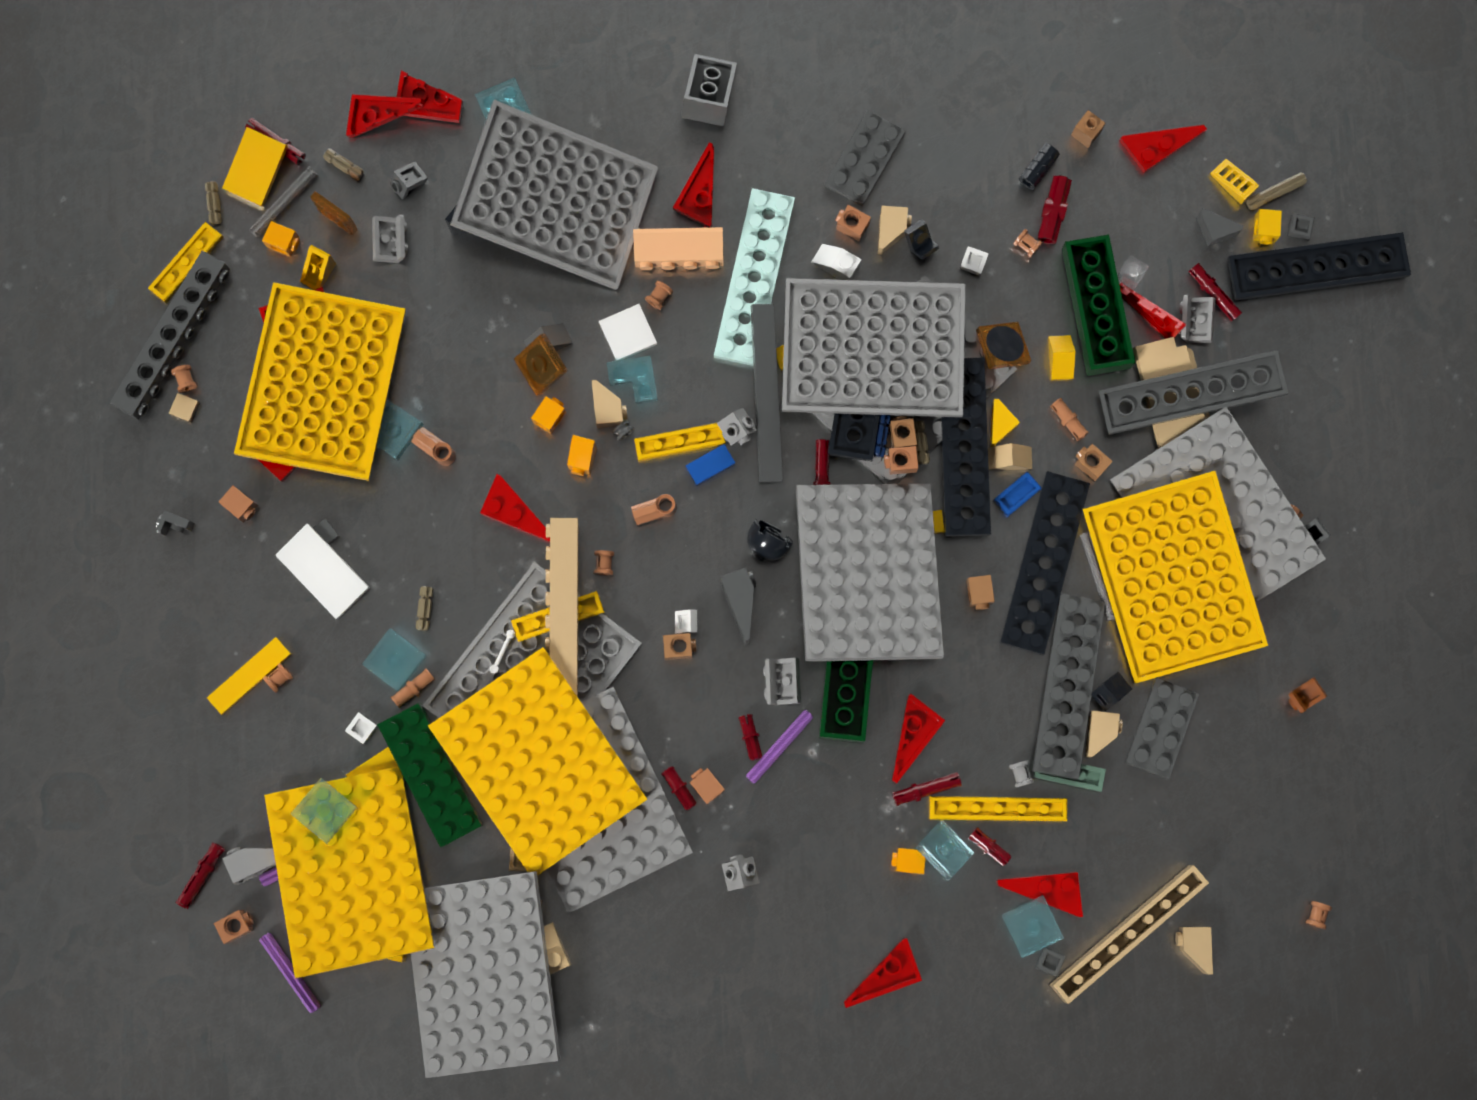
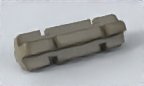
[323,149,364,180]
[205,181,222,225]
[914,420,930,465]
[416,586,433,631]

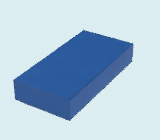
[685,444,735,486]
[993,471,1042,517]

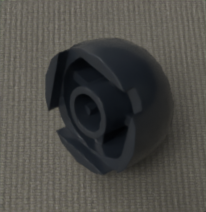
[747,519,793,561]

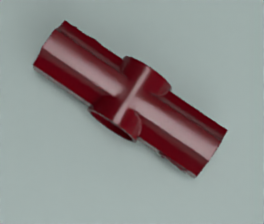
[1037,175,1072,244]

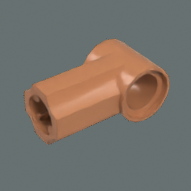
[411,427,456,466]
[631,494,677,526]

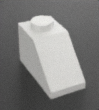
[811,244,861,280]

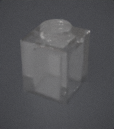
[1118,255,1149,291]

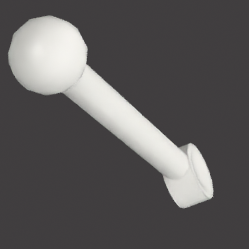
[490,630,515,674]

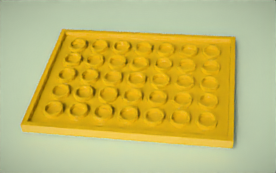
[234,282,406,481]
[1082,471,1268,684]
[428,647,647,876]
[264,766,435,979]

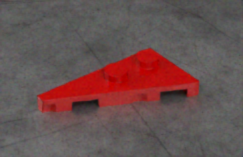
[346,94,425,138]
[1119,125,1207,173]
[673,142,714,228]
[1119,283,1186,339]
[480,474,550,542]
[892,693,945,784]
[997,872,1083,917]
[844,938,922,1008]

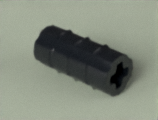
[1019,143,1060,190]

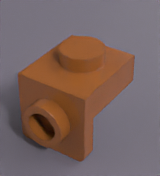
[1288,677,1327,714]

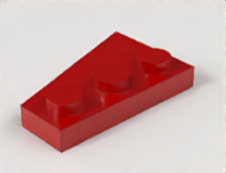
[396,70,463,123]

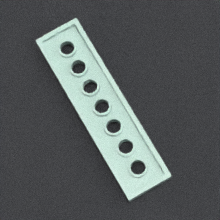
[714,188,795,366]

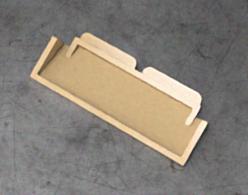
[1132,337,1210,449]

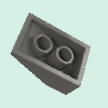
[681,54,737,126]
[720,567,756,646]

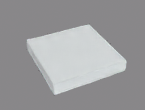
[599,304,657,362]

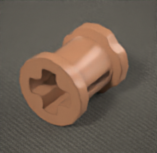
[1013,229,1043,258]
[645,280,673,310]
[171,365,198,393]
[593,550,614,576]
[263,663,294,693]
[1305,901,1332,930]

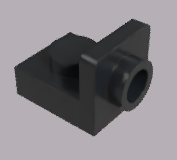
[904,219,939,259]

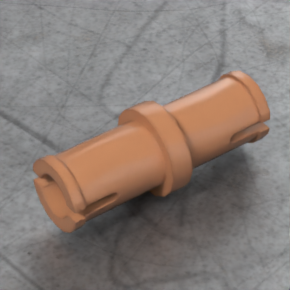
[1050,398,1089,441]
[390,669,435,708]

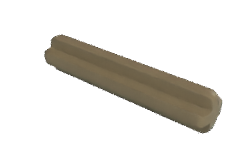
[1246,172,1307,210]

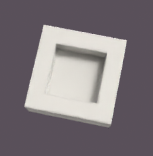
[960,246,988,276]
[675,609,697,634]
[345,712,378,745]

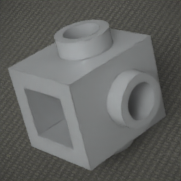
[717,408,757,446]
[722,854,760,891]

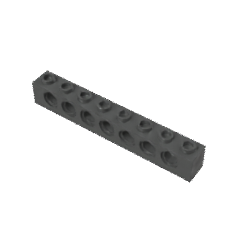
[110,251,230,420]

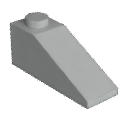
[222,847,276,885]

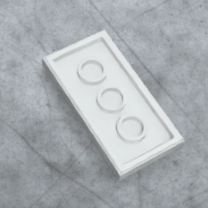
[276,524,370,619]

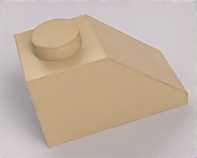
[877,206,912,255]
[592,380,628,428]
[1085,711,1123,758]
[544,922,572,975]
[1175,927,1213,975]

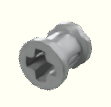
[1009,760,1035,788]

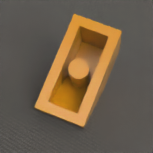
[567,435,598,476]

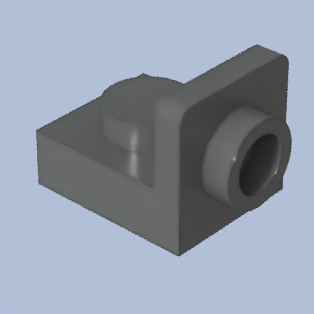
[390,161,428,199]
[156,511,195,536]

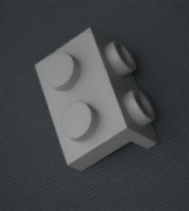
[372,215,408,263]
[1179,295,1215,343]
[763,658,801,706]

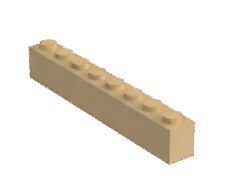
[545,518,579,697]
[1049,865,1209,1004]

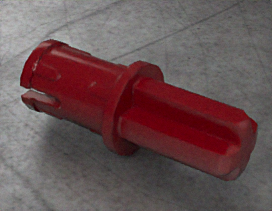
[738,714,762,760]
[661,766,697,810]
[968,827,1011,866]

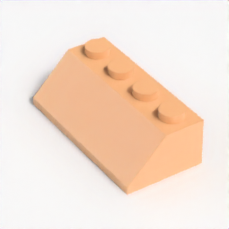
[633,227,723,270]

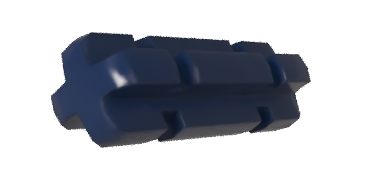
[873,415,891,458]

